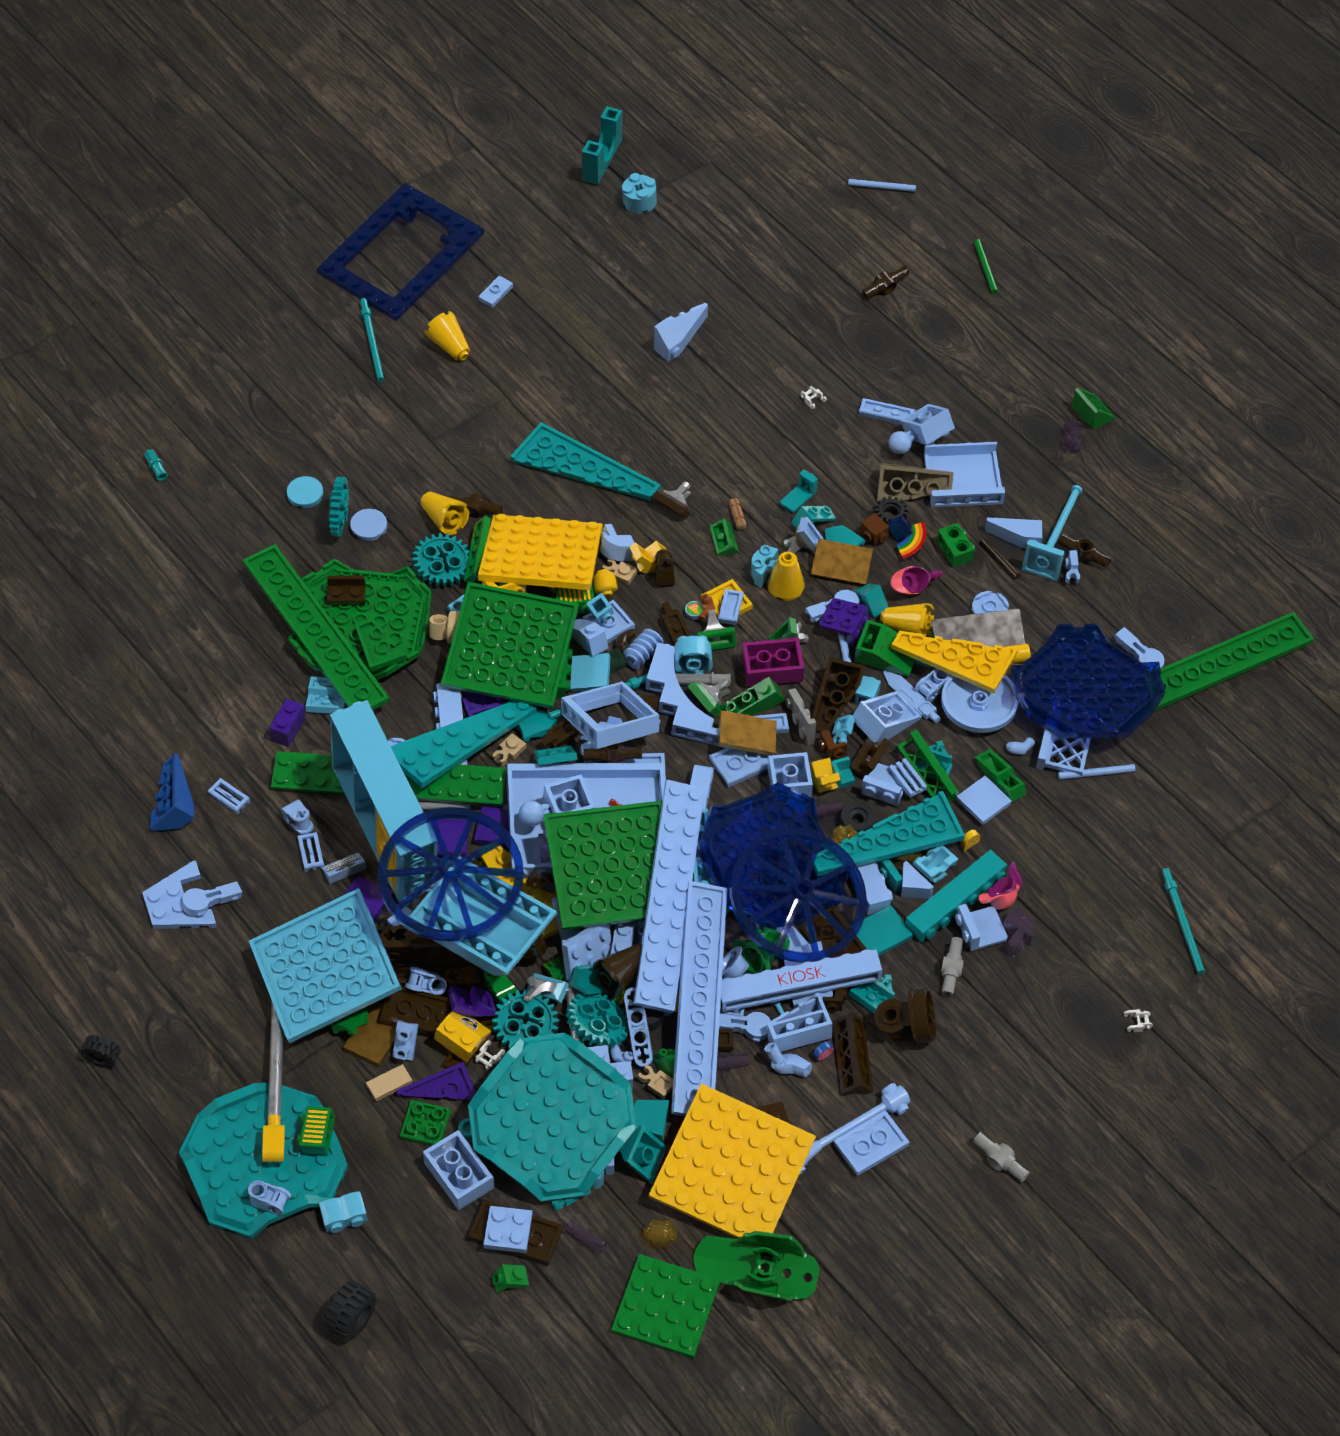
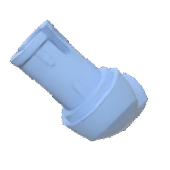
[764,1042,812,1077]

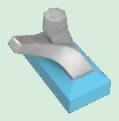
[524,973,569,1003]

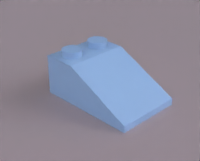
[852,691,922,743]

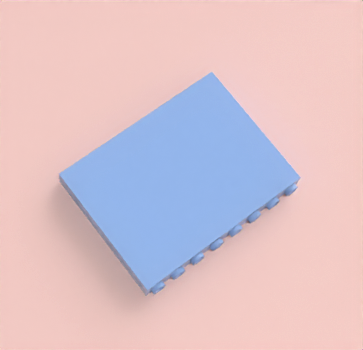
[506,763,665,879]

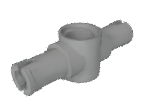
[941,937,964,997]
[973,1132,1030,1183]

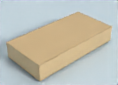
[366,1064,413,1102]

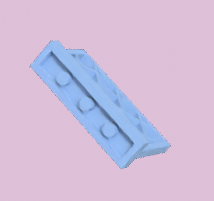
[1036,697,1097,776]

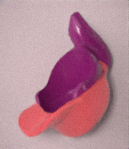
[890,566,943,595]
[979,862,1022,910]

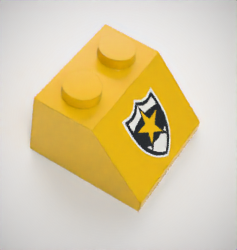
[434,1011,492,1063]

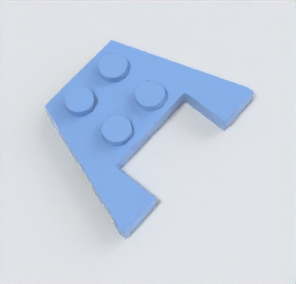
[142,860,217,929]

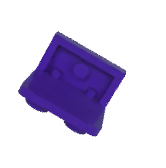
[819,598,871,648]

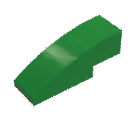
[975,749,1026,803]

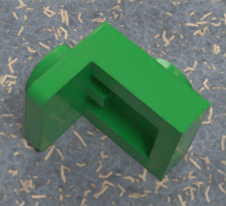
[543,956,569,982]
[493,1264,529,1293]

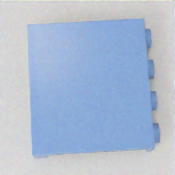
[924,442,1005,507]

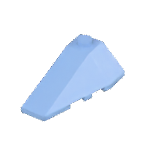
[654,303,708,362]

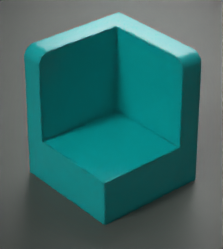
[831,757,855,789]

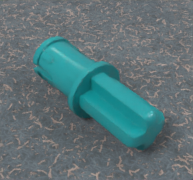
[144,449,168,481]

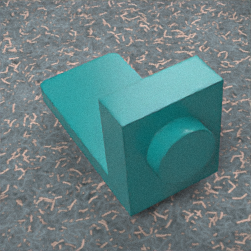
[780,470,818,513]
[791,506,836,530]

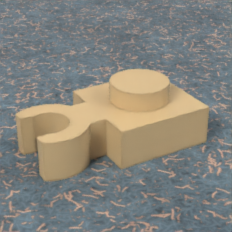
[603,558,638,586]
[493,733,527,766]
[638,1065,673,1099]

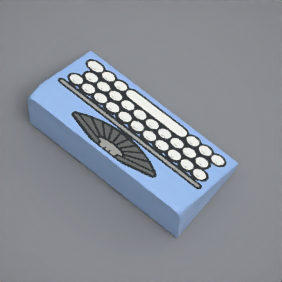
[322,853,366,884]

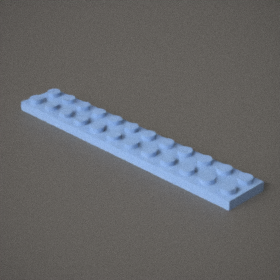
[633,780,705,1013]
[671,881,727,1117]

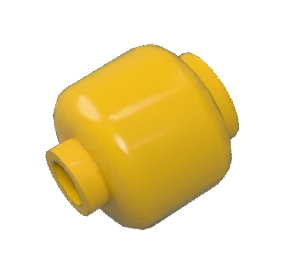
[592,569,618,598]

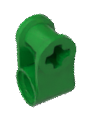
[484,970,516,1005]

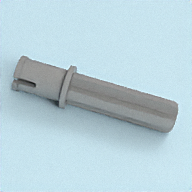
[676,672,731,686]

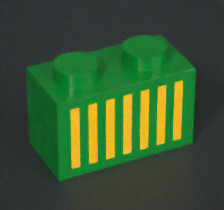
[555,585,594,614]
[297,1106,336,1155]

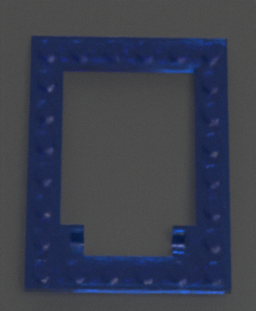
[317,182,485,321]

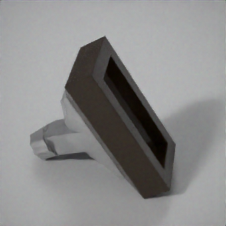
[653,481,691,519]

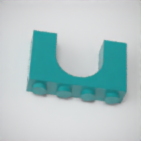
[582,106,622,185]

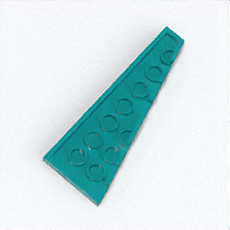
[510,422,661,501]
[390,701,537,788]
[810,791,965,876]

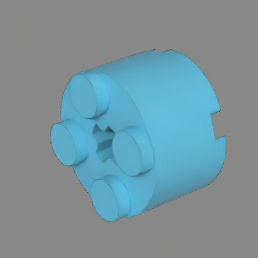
[622,173,657,214]
[674,635,713,674]

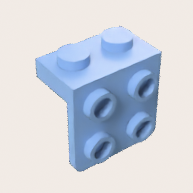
[861,763,908,806]
[955,904,1007,951]

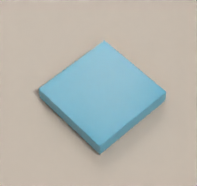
[570,653,611,692]

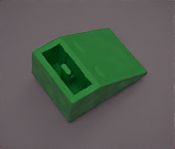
[855,620,915,677]

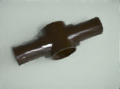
[862,265,910,300]
[449,493,503,518]
[1057,534,1112,568]
[583,743,642,763]

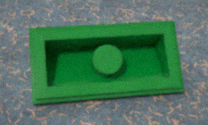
[709,518,739,556]

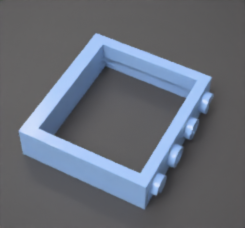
[561,681,661,749]

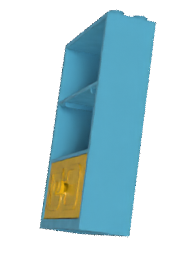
[330,700,437,905]

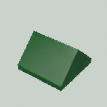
[1072,388,1115,430]

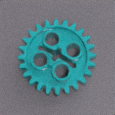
[329,477,349,537]
[412,533,470,588]
[492,989,559,1051]
[566,992,630,1048]

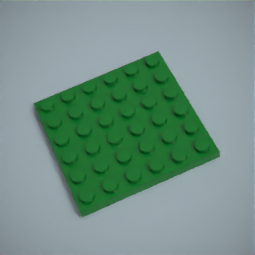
[441,582,579,709]
[543,800,662,931]

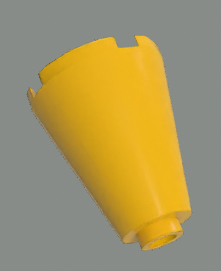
[424,311,470,361]
[420,492,469,536]
[767,552,805,601]
[880,603,934,637]

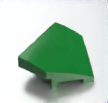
[329,1007,369,1035]

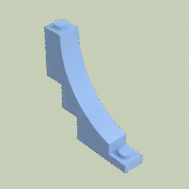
[646,643,727,748]

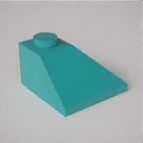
[620,1126,667,1185]

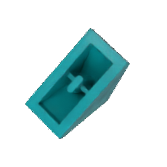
[853,584,888,619]

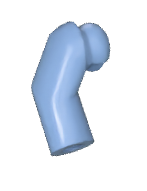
[1006,737,1035,755]
[609,1044,634,1063]

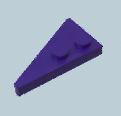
[396,1062,476,1100]

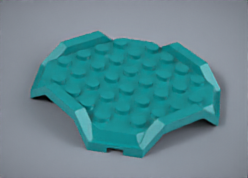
[468,1033,637,1202]
[179,1083,348,1240]

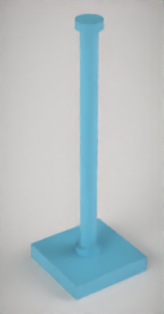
[1022,485,1082,582]

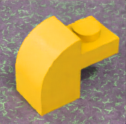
[630,541,666,573]
[809,758,841,793]

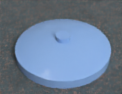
[941,675,1019,733]

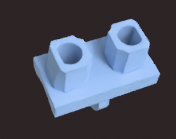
[392,1020,419,1061]

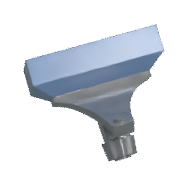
[784,517,823,555]

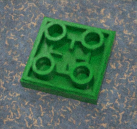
[399,1100,452,1146]

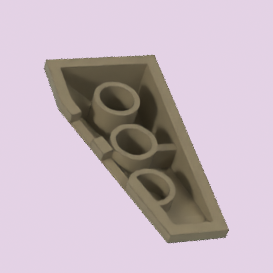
[877,463,954,501]

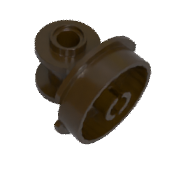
[874,987,936,1046]

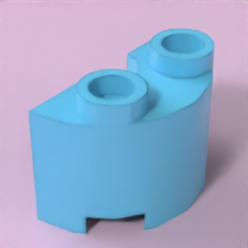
[751,545,778,588]
[913,845,958,883]

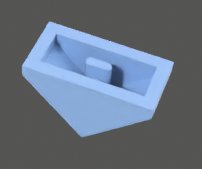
[901,861,934,899]

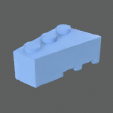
[767,992,832,1052]

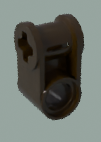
[655,549,675,586]
[443,965,483,993]

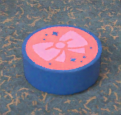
[814,1042,834,1061]

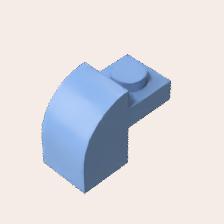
[600,524,634,561]

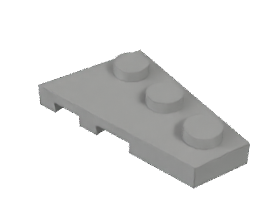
[785,688,816,746]

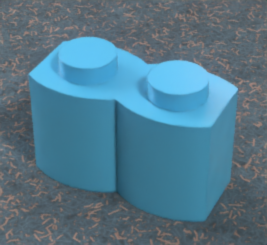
[319,1192,368,1233]

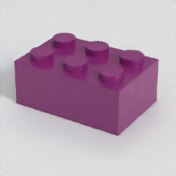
[742,638,804,687]

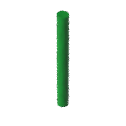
[974,239,998,294]

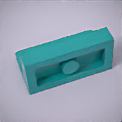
[570,964,608,995]

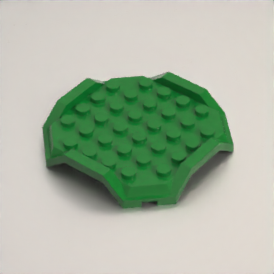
[288,559,432,680]

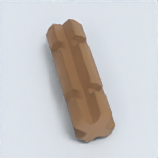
[729,498,746,530]

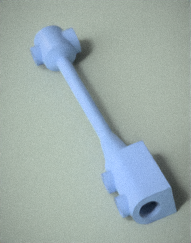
[799,1083,910,1175]

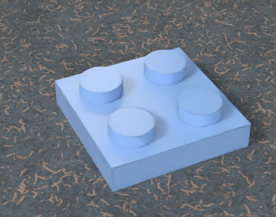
[484,1206,533,1253]

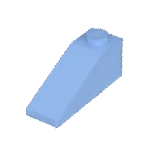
[985,518,1042,548]
[572,618,608,657]

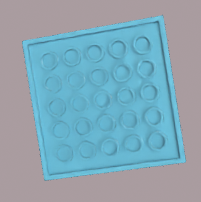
[249,888,402,1043]

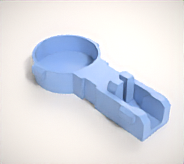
[805,590,859,623]
[1114,627,1164,674]
[182,881,242,917]
[719,1012,771,1042]

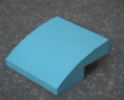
[306,676,346,714]

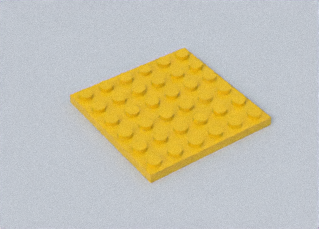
[478,514,603,590]
[648,1083,816,1239]

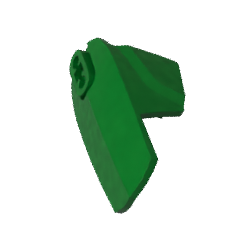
[694,1231,820,1301]

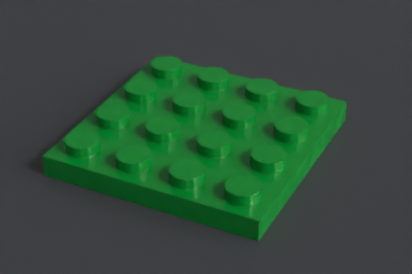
[611,1254,721,1359]

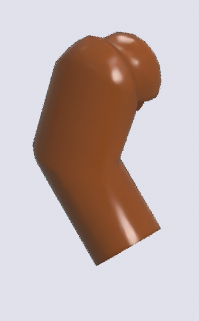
[698,594,715,622]

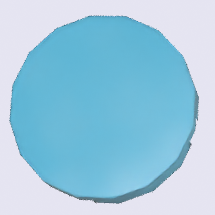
[287,476,324,509]

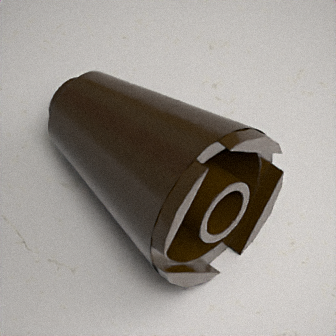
[593,943,641,996]

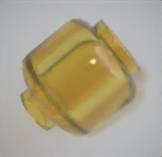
[644,1219,677,1248]

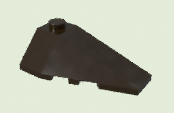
[811,657,866,732]

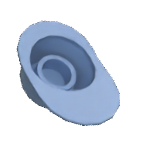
[722,946,749,979]

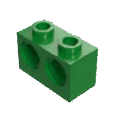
[937,523,975,568]

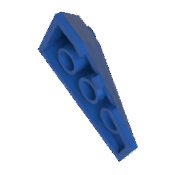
[150,753,194,831]

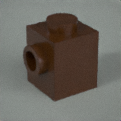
[860,513,889,547]

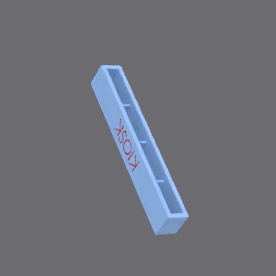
[720,949,882,1012]

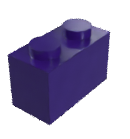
[269,699,306,747]

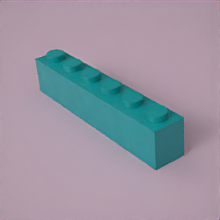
[905,850,1007,943]

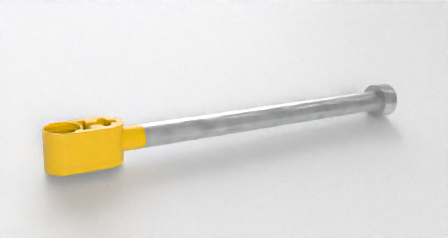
[262,1002,285,1162]

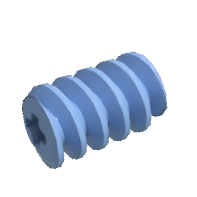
[623,629,663,670]

